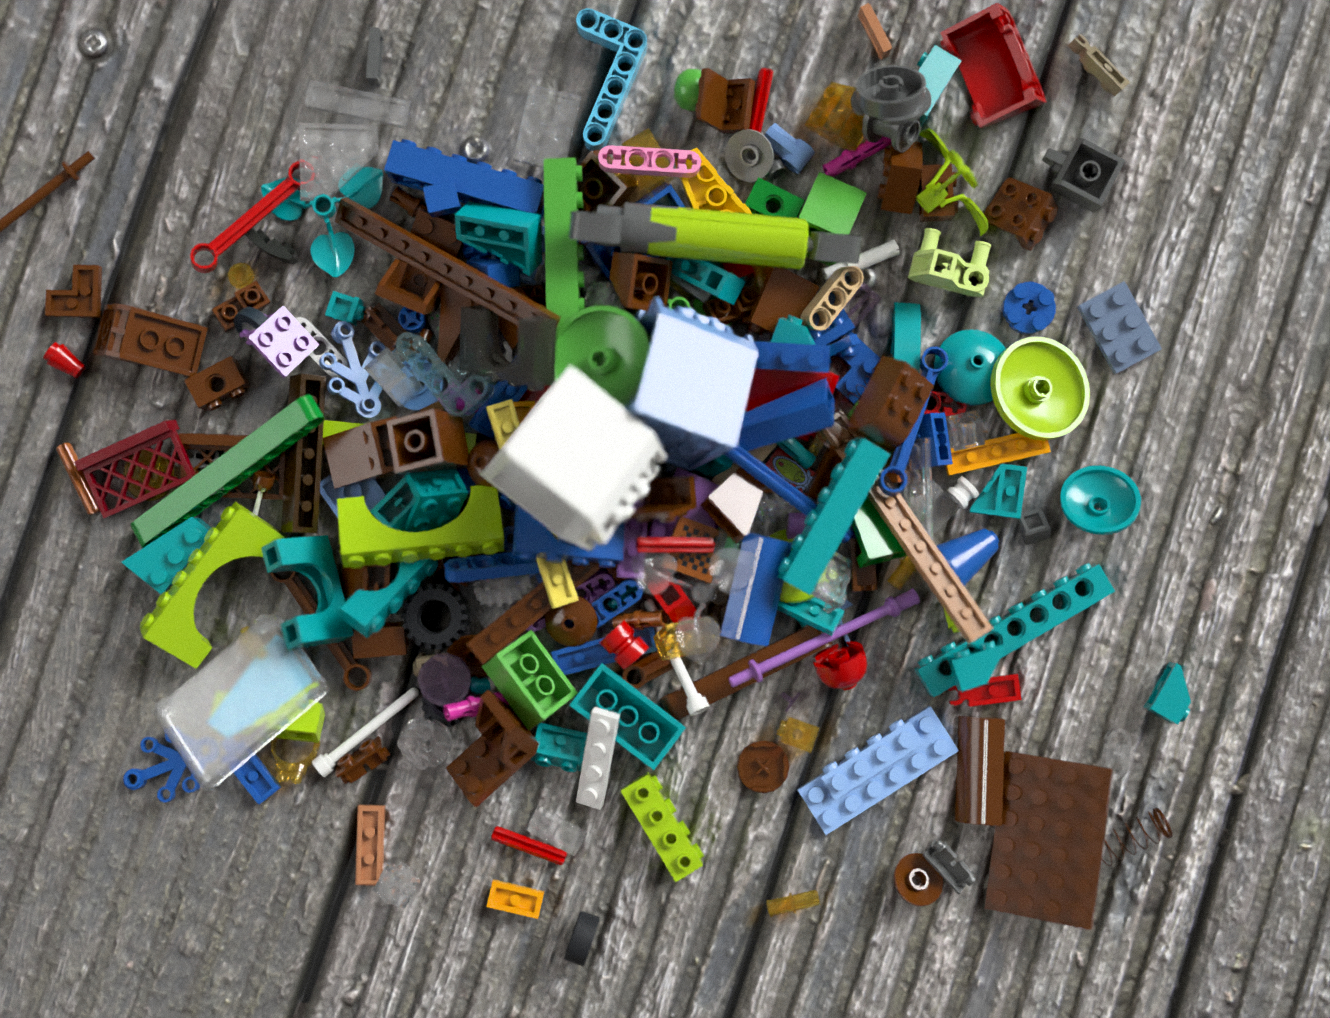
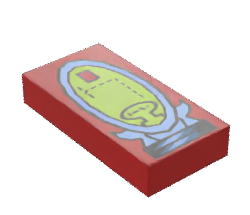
[765,447,815,496]

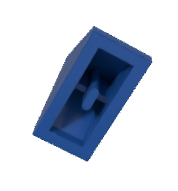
[467,259,521,288]

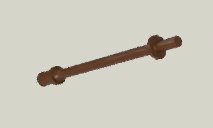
[0,150,96,233]

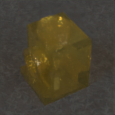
[777,716,819,753]

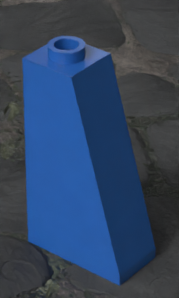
[736,378,835,451]

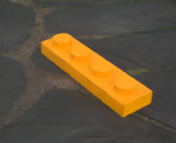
[945,433,1051,476]

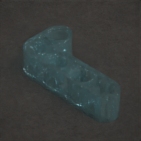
[396,332,495,417]

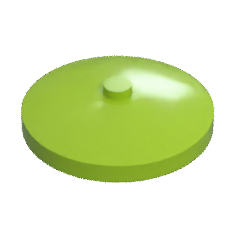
[991,337,1090,440]

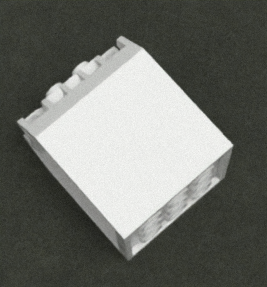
[481,366,667,551]

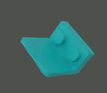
[404,469,468,532]

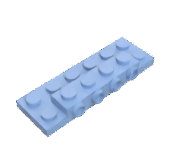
[797,706,959,835]

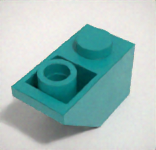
[948,641,1005,691]

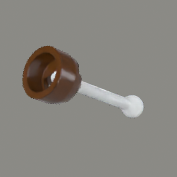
[253,471,275,515]

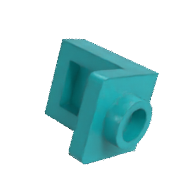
[325,291,366,326]

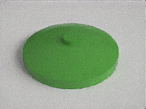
[548,305,651,408]

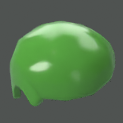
[674,69,701,111]

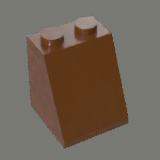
[386,409,469,474]

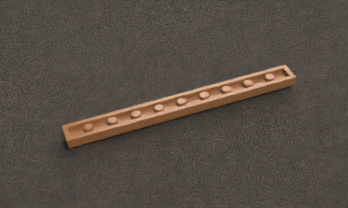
[821,410,993,644]

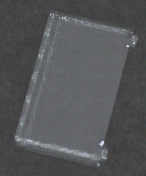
[153,614,331,791]

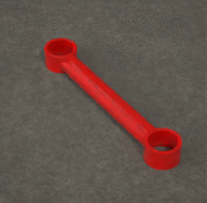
[190,161,315,273]

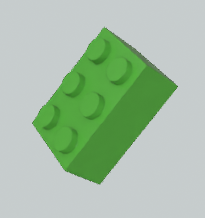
[481,630,578,730]

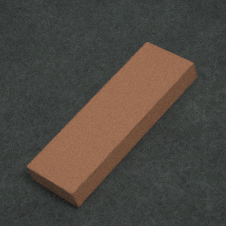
[355,805,385,886]

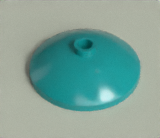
[934,329,1006,405]
[1060,465,1141,535]

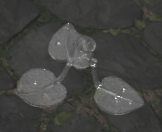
[631,548,756,664]

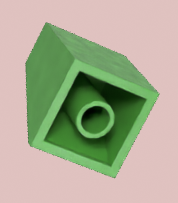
[799,172,867,266]

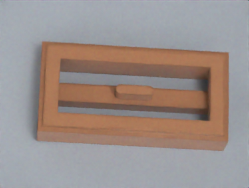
[857,3,892,60]

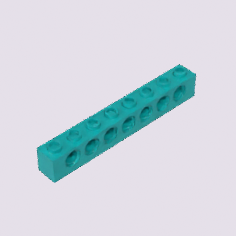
[914,562,1115,697]

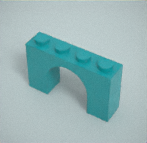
[261,535,354,650]

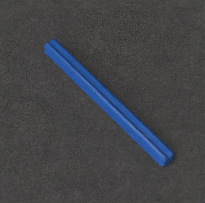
[724,444,853,543]

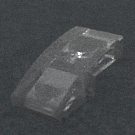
[526,805,587,856]

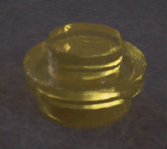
[228,263,255,289]

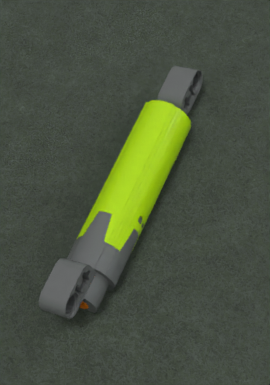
[569,202,862,270]

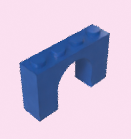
[513,504,625,568]

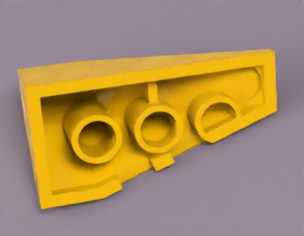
[674,148,752,214]

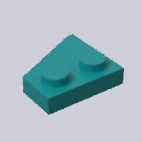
[969,464,1027,519]

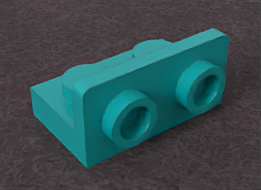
[531,723,588,773]

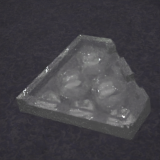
[299,123,379,201]

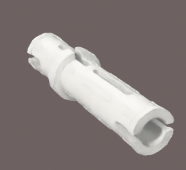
[822,239,900,281]

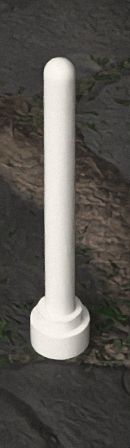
[644,599,710,716]
[312,688,419,777]

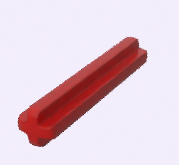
[749,68,773,133]
[636,537,715,553]
[491,826,567,865]

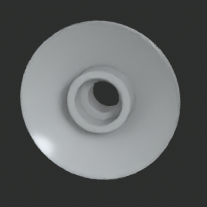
[725,129,774,182]

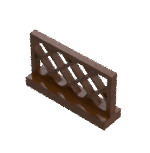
[179,433,286,500]

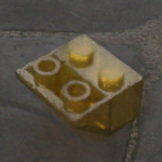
[804,82,864,151]

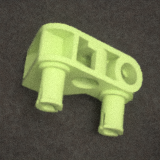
[908,228,991,297]

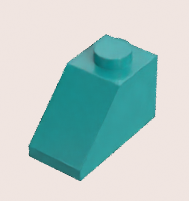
[771,315,816,345]
[1144,662,1191,725]

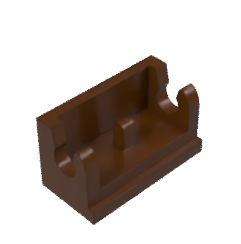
[847,538,877,591]
[351,621,409,659]

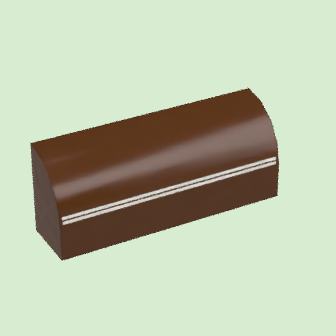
[955,716,1005,826]

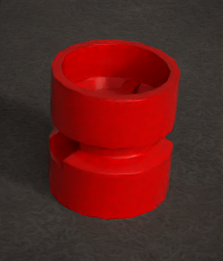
[600,620,649,670]

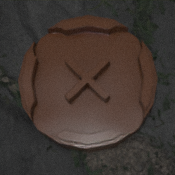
[737,740,789,793]

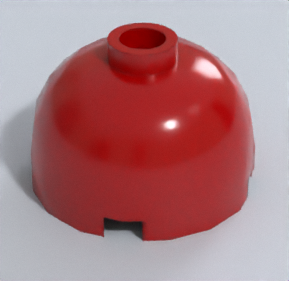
[813,641,867,690]

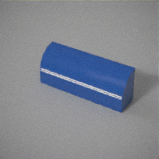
[720,532,792,646]

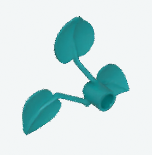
[261,167,384,278]

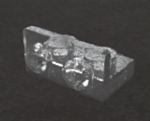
[811,552,853,613]

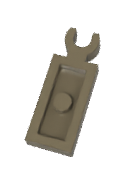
[1068,34,1130,96]

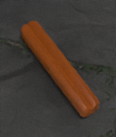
[56,442,100,515]

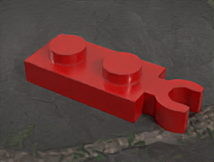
[948,673,1022,707]

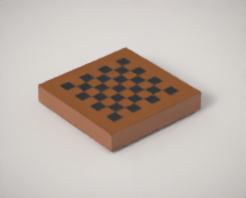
[660,516,728,583]

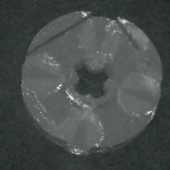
[397,717,452,770]

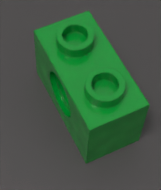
[745,177,805,218]

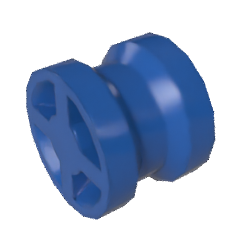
[398,307,427,333]

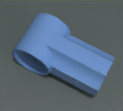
[764,123,815,174]

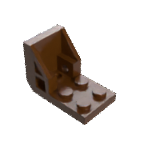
[375,209,463,315]
[93,304,208,377]
[446,690,539,808]

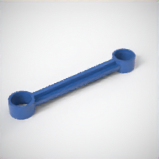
[878,347,948,496]

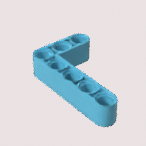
[576,8,647,151]

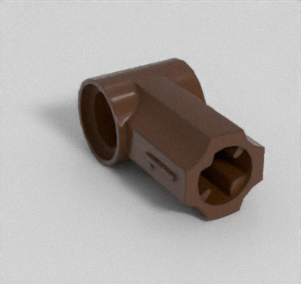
[621,648,674,689]

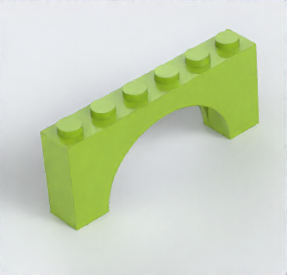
[337,485,504,568]
[140,502,288,669]

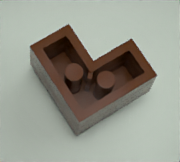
[877,142,923,214]

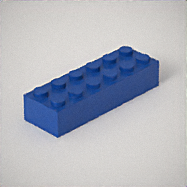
[384,139,544,220]

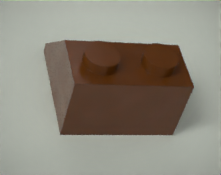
[610,252,673,311]

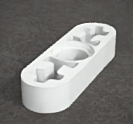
[295,317,350,379]

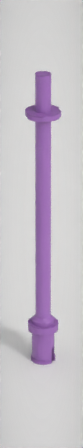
[728,588,920,687]

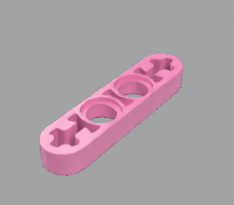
[598,145,701,178]

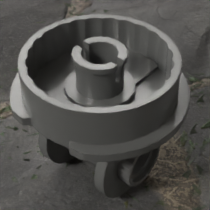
[851,65,931,152]

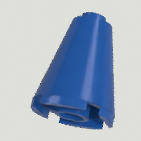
[936,529,999,586]

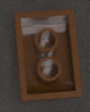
[847,355,934,450]

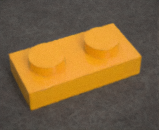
[486,879,545,919]

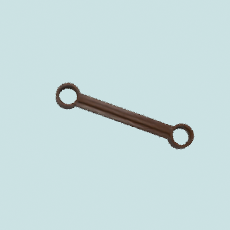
[270,571,372,691]

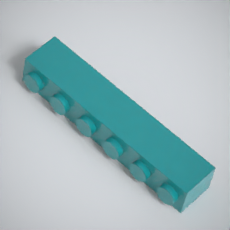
[777,437,890,595]

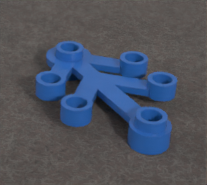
[123,727,221,802]

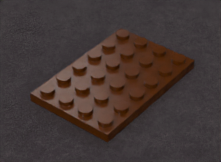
[985,751,1113,930]

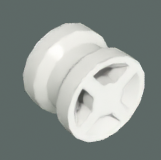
[946,476,979,509]

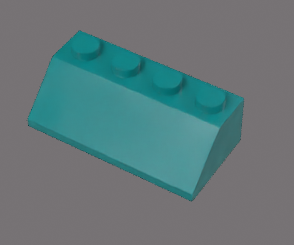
[570,663,686,770]

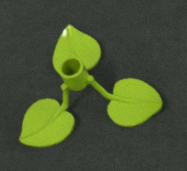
[916,128,989,236]

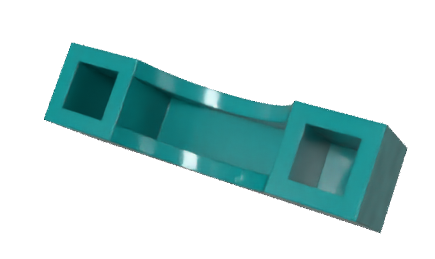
[340,559,438,638]

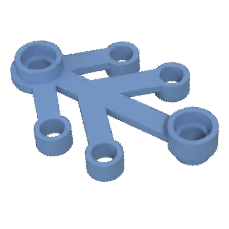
[319,321,393,419]

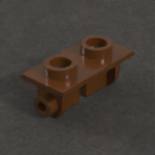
[361,303,414,357]
[335,736,390,784]

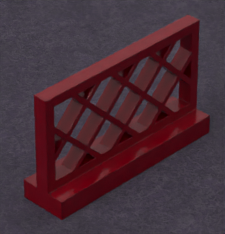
[74,420,196,519]

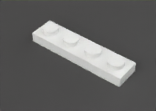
[576,707,620,810]

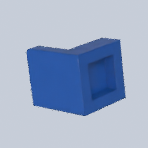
[423,181,462,218]

